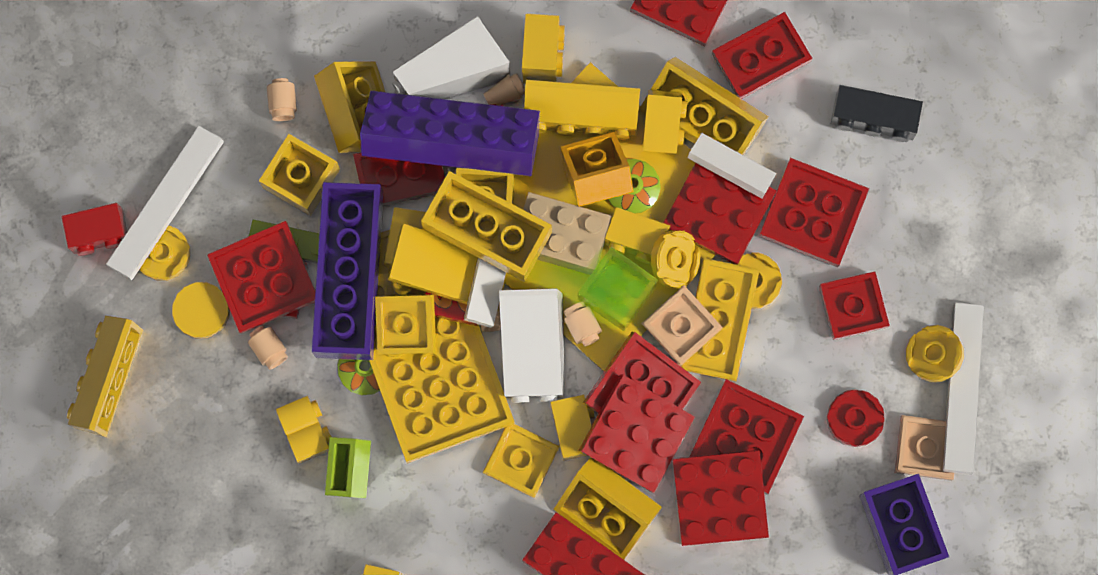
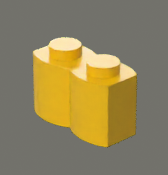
[276,396,332,464]

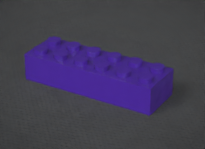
[360,91,540,176]
[312,182,384,360]

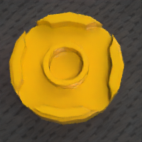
[139,225,190,281]
[651,230,700,287]
[731,252,782,309]
[172,282,230,339]
[906,325,964,382]

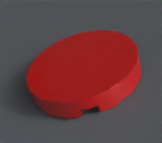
[827,390,885,447]

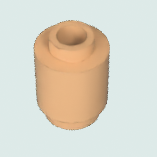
[267,78,297,121]
[563,302,602,346]
[248,326,288,370]

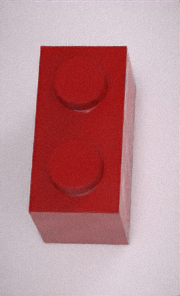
[61,203,128,256]

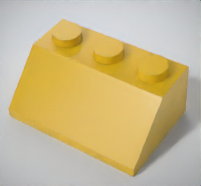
[314,61,385,153]
[553,458,662,559]

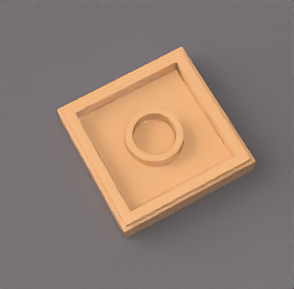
[642,285,723,366]
[894,415,954,481]

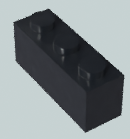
[830,85,923,142]

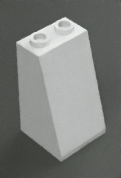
[392,16,511,99]
[499,289,565,403]

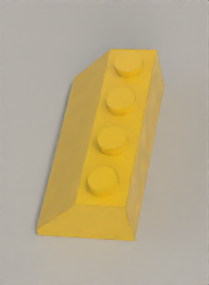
[639,57,769,155]
[524,80,640,139]
[67,315,143,438]

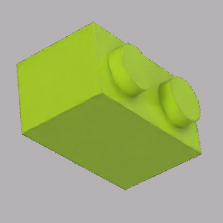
[325,437,371,498]

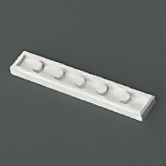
[106,126,224,280]
[943,302,984,475]

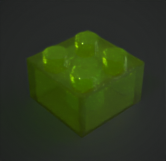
[578,247,658,331]

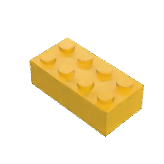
[421,171,552,282]

